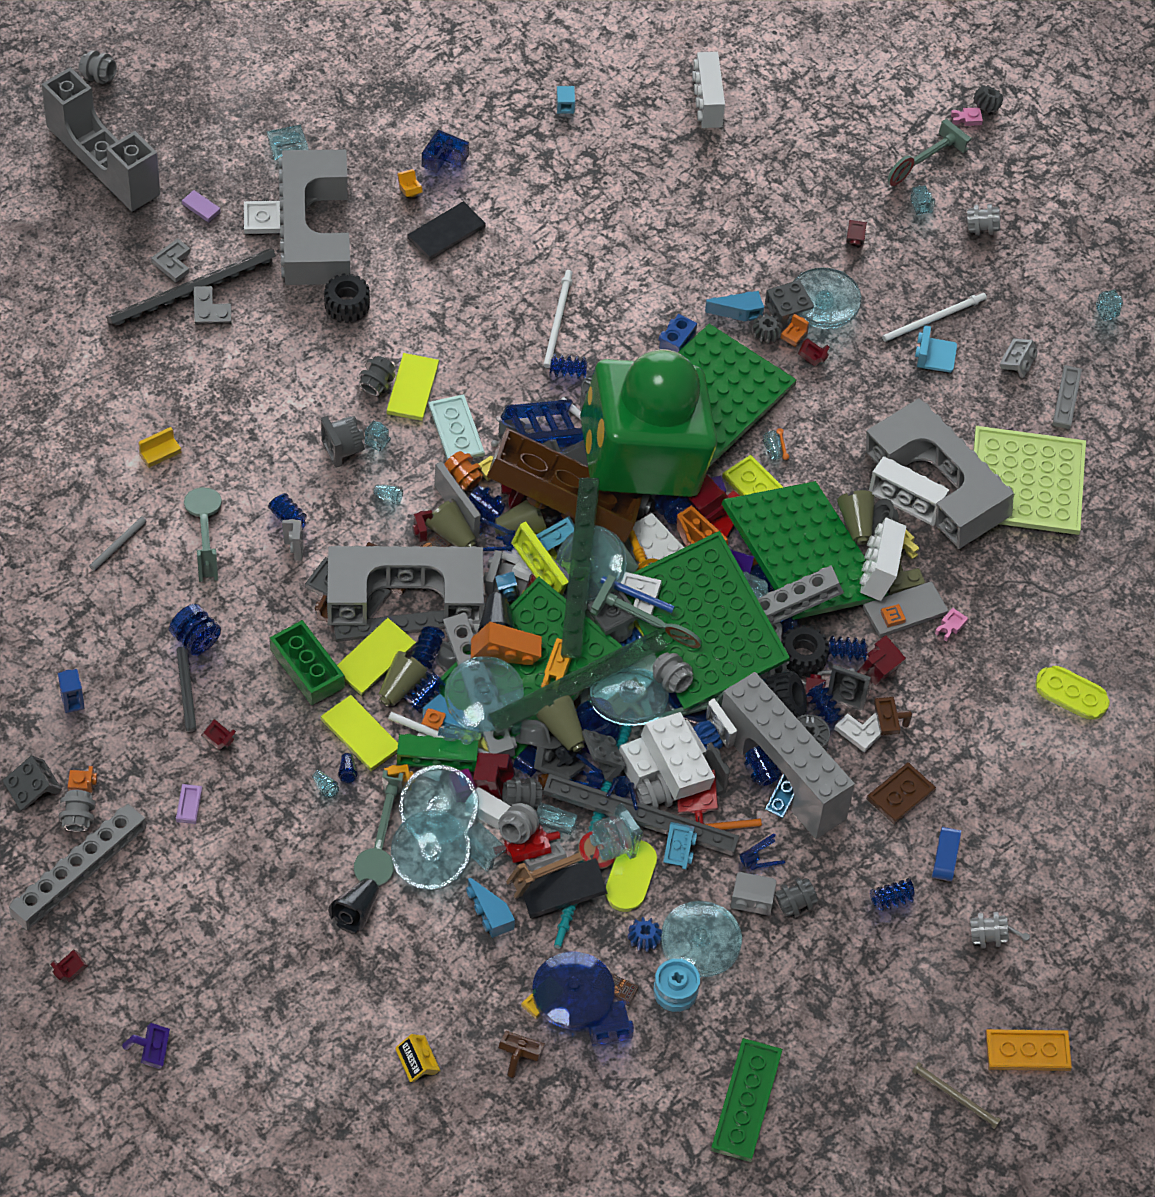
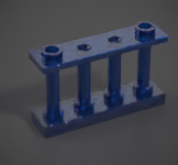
[500,399,584,447]

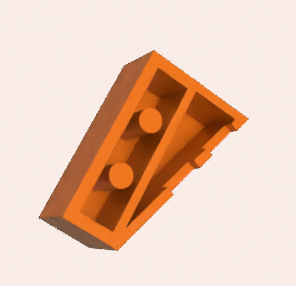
[677,505,728,547]
[471,622,542,665]

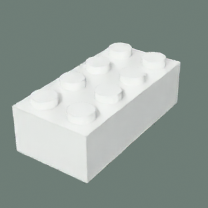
[692,52,725,128]
[869,456,949,526]
[623,513,684,565]
[859,518,906,601]
[641,712,715,800]
[619,720,706,789]

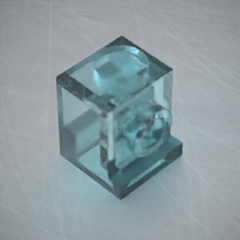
[910,185,935,215]
[365,420,391,452]

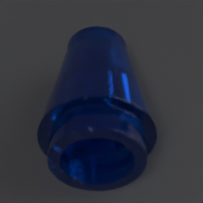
[338,753,358,783]

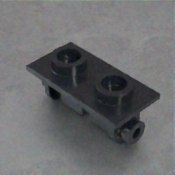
[556,743,586,767]

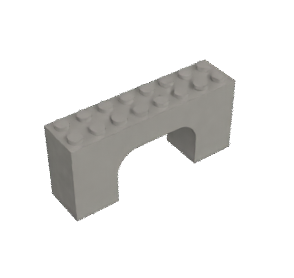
[42,67,160,212]
[279,149,350,285]
[866,398,1014,549]
[327,545,484,625]
[721,672,855,839]

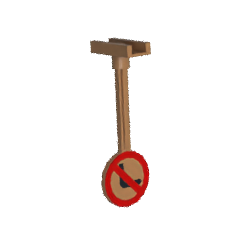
[506,831,617,899]

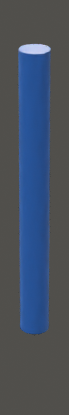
[600,576,675,613]

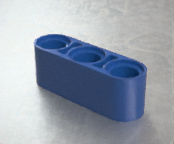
[932,826,961,882]

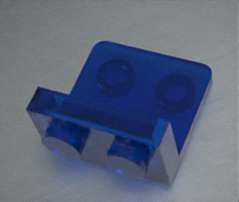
[584,1001,634,1046]

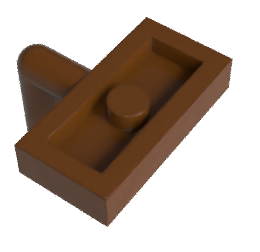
[874,697,912,736]
[498,1030,545,1078]

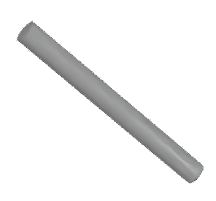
[89,517,147,571]

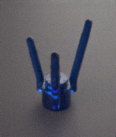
[480,518,516,552]
[570,754,605,790]
[606,776,638,822]
[739,833,785,870]

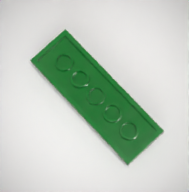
[711,1038,783,1162]

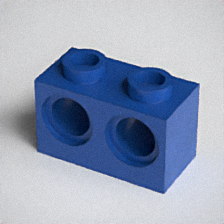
[658,314,697,352]
[58,669,85,713]

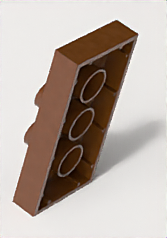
[487,428,643,543]

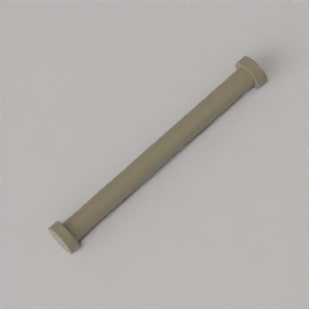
[912,1062,1002,1129]

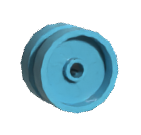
[653,959,700,1012]

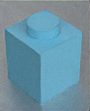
[556,86,575,114]

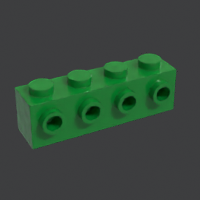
[397,734,478,771]

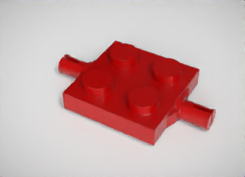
[677,770,719,824]
[493,822,561,863]

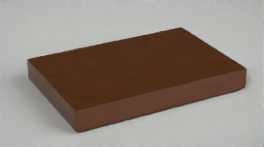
[866,762,936,825]

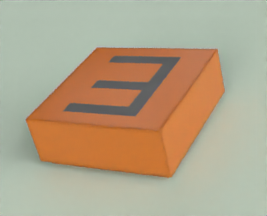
[880,604,906,628]

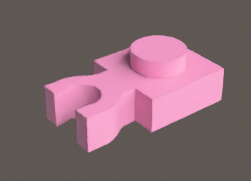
[951,108,983,126]
[935,608,968,642]

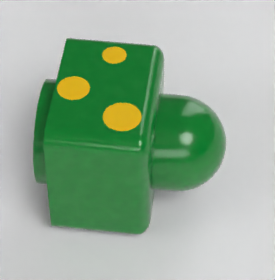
[580,349,717,496]

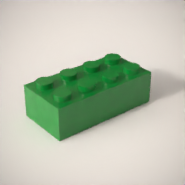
[269,620,345,706]

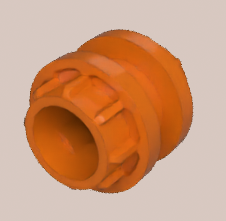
[444,451,483,491]

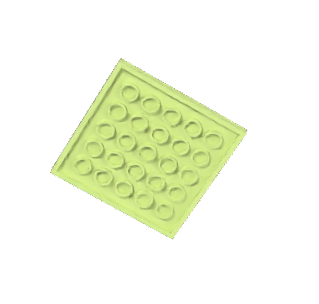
[973,426,1086,535]

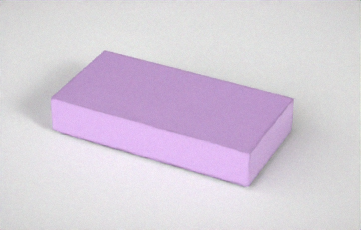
[182,190,221,223]
[176,784,202,824]

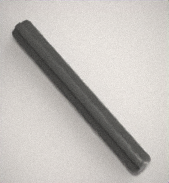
[176,646,196,732]

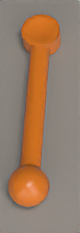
[776,428,789,460]

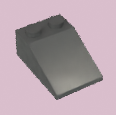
[826,665,872,711]

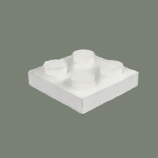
[244,201,280,234]

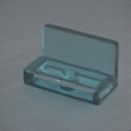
[536,802,578,835]
[460,823,506,872]

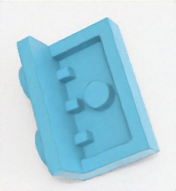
[663,822,697,869]

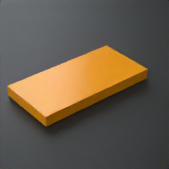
[985,1029,1072,1071]

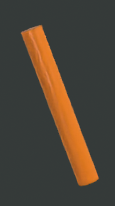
[705,818,762,830]

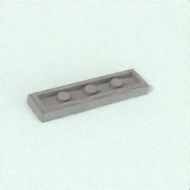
[1052,365,1082,429]

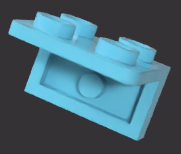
[915,325,957,373]

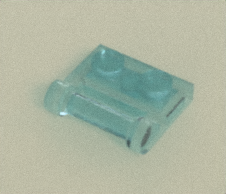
[266,124,309,160]
[438,723,482,745]

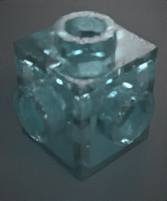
[1096,290,1123,321]

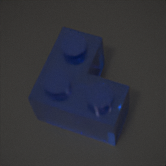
[421,129,469,173]

